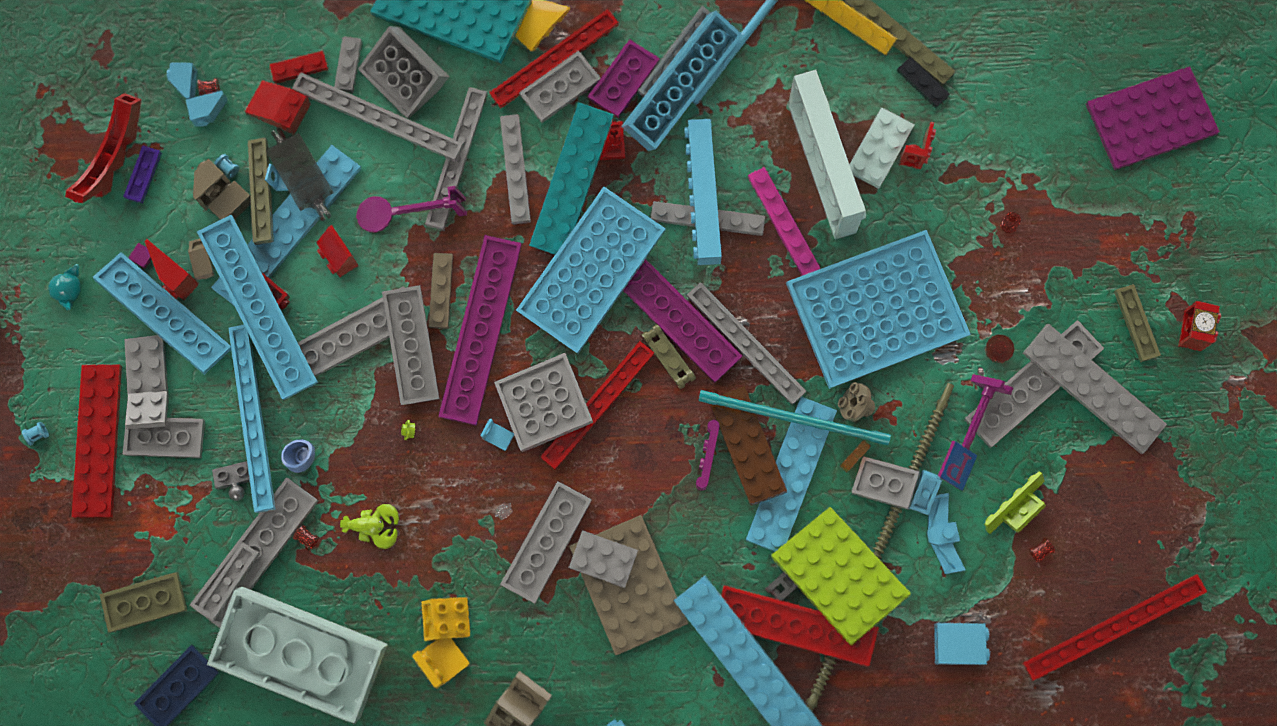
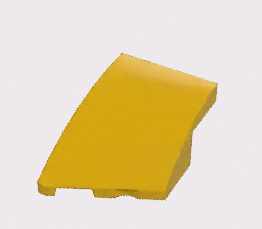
[515,0,570,51]

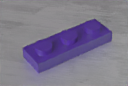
[123,146,162,204]

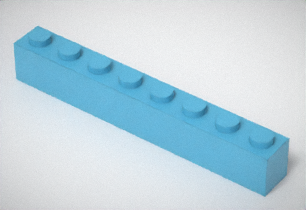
[684,119,722,265]

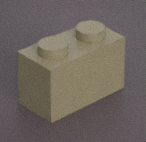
[207,180,251,220]

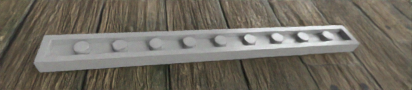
[292,73,464,162]

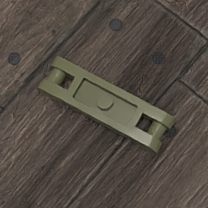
[641,324,696,390]

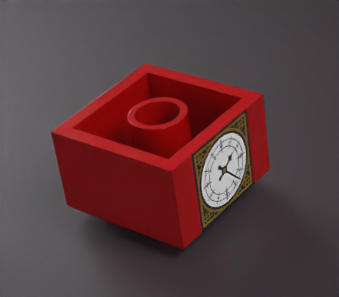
[1178,301,1221,351]

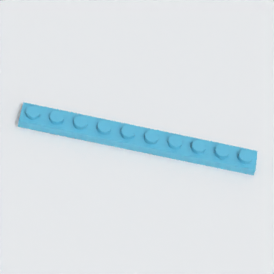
[228,324,276,513]

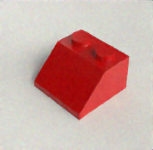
[316,225,359,278]

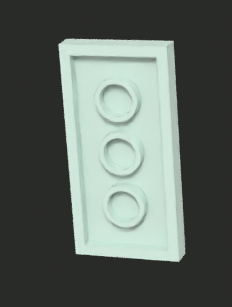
[849,108,914,189]

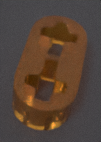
[840,440,871,472]

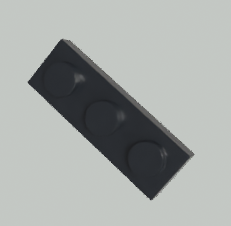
[897,57,950,109]

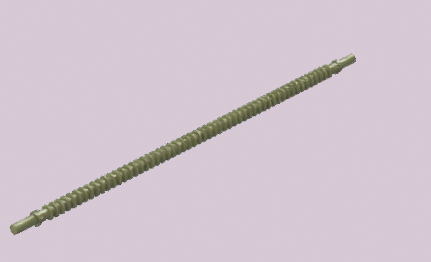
[806,383,954,712]

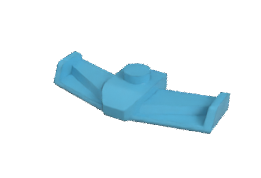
[927,493,965,574]

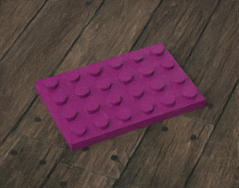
[1086,66,1220,170]

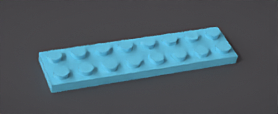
[93,252,231,375]
[746,397,837,552]

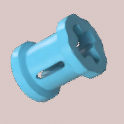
[214,154,240,179]
[22,422,49,446]

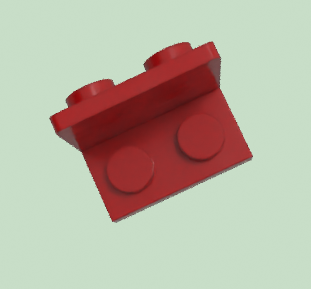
[899,122,936,170]

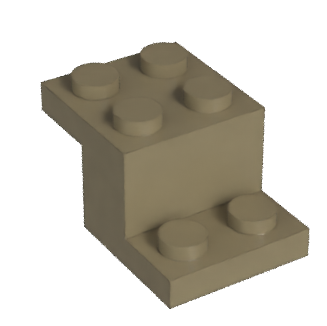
[484,671,552,726]

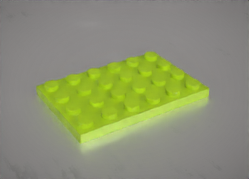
[771,507,911,646]

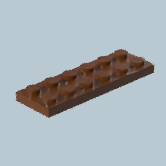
[710,386,787,506]

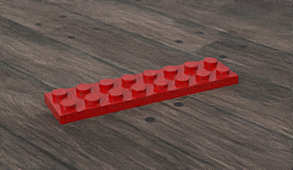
[72,364,122,518]
[721,585,879,667]

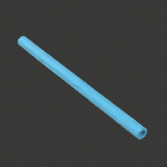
[692,0,778,104]

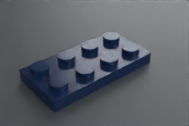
[134,645,221,726]

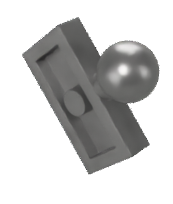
[212,461,250,501]

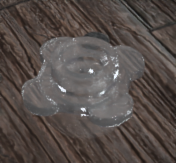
[494,502,513,520]

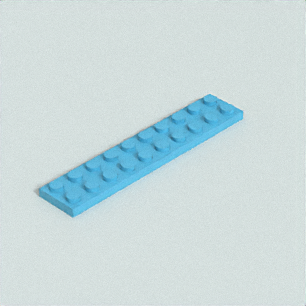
[211,145,362,305]
[197,215,318,401]
[674,576,822,726]

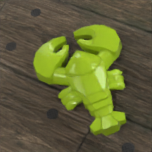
[340,504,399,549]

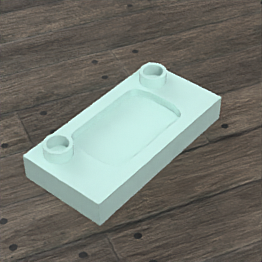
[788,70,866,239]
[207,587,388,723]

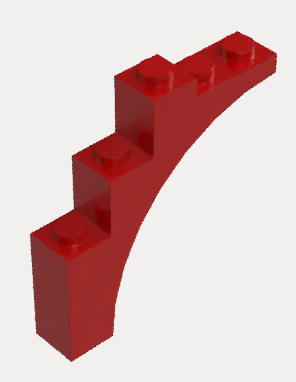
[65,93,141,203]

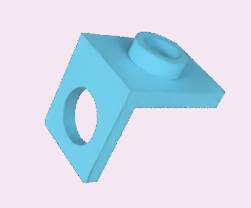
[265,164,302,191]
[481,419,514,451]

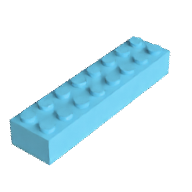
[621,11,743,151]

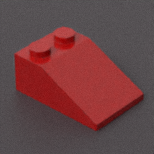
[245,81,311,135]
[144,239,199,300]

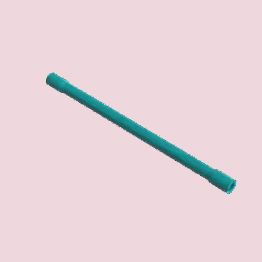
[698,390,891,446]

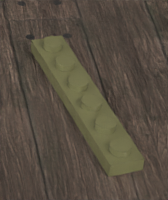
[248,138,274,245]

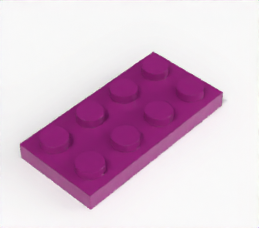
[588,39,660,119]

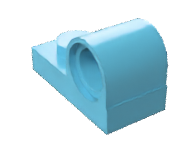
[910,470,942,515]

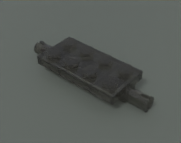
[266,128,334,221]

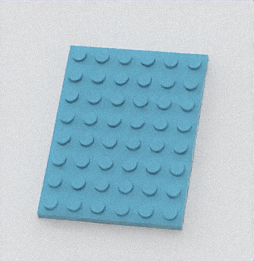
[786,230,971,389]

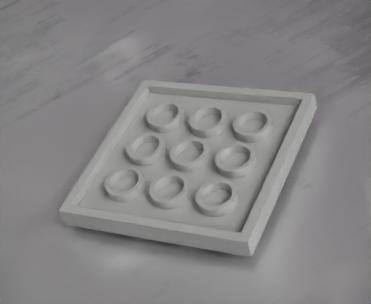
[494,353,594,452]

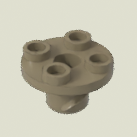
[838,382,875,421]

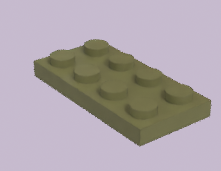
[100,572,187,633]

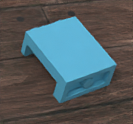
[934,623,990,665]

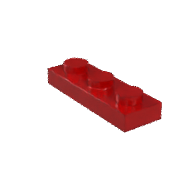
[269,50,329,84]

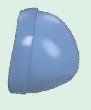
[281,439,315,473]

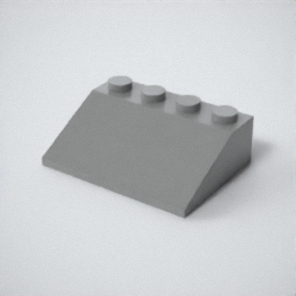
[358,26,450,118]

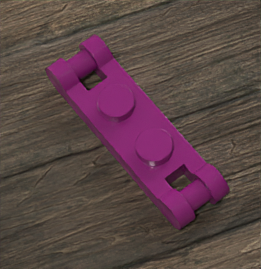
[696,420,719,491]

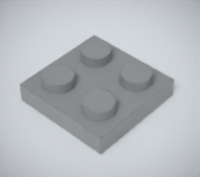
[125,391,169,429]

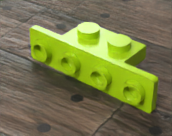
[984,471,1046,534]

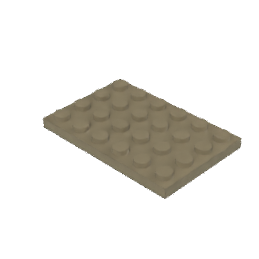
[569,515,688,655]

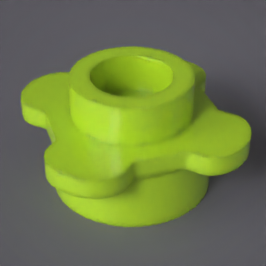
[401,420,415,440]

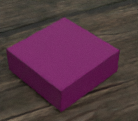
[128,243,151,269]

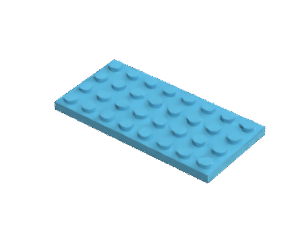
[516,187,666,354]

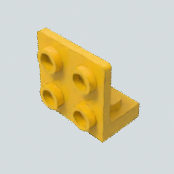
[422,597,470,641]
[412,638,470,688]

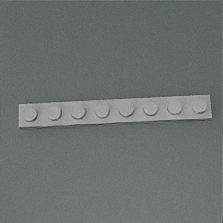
[425,87,488,231]
[687,282,806,405]

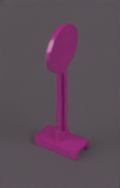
[356,186,467,233]

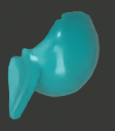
[48,264,81,310]

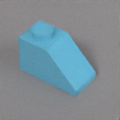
[167,63,197,99]
[186,91,228,127]

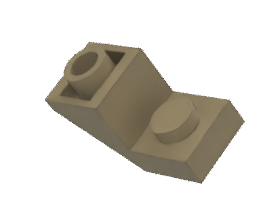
[188,239,215,280]

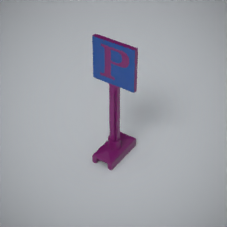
[938,374,1014,491]

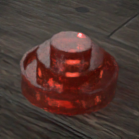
[985,334,1014,363]

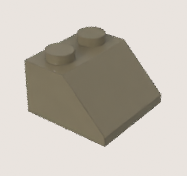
[193,158,231,211]

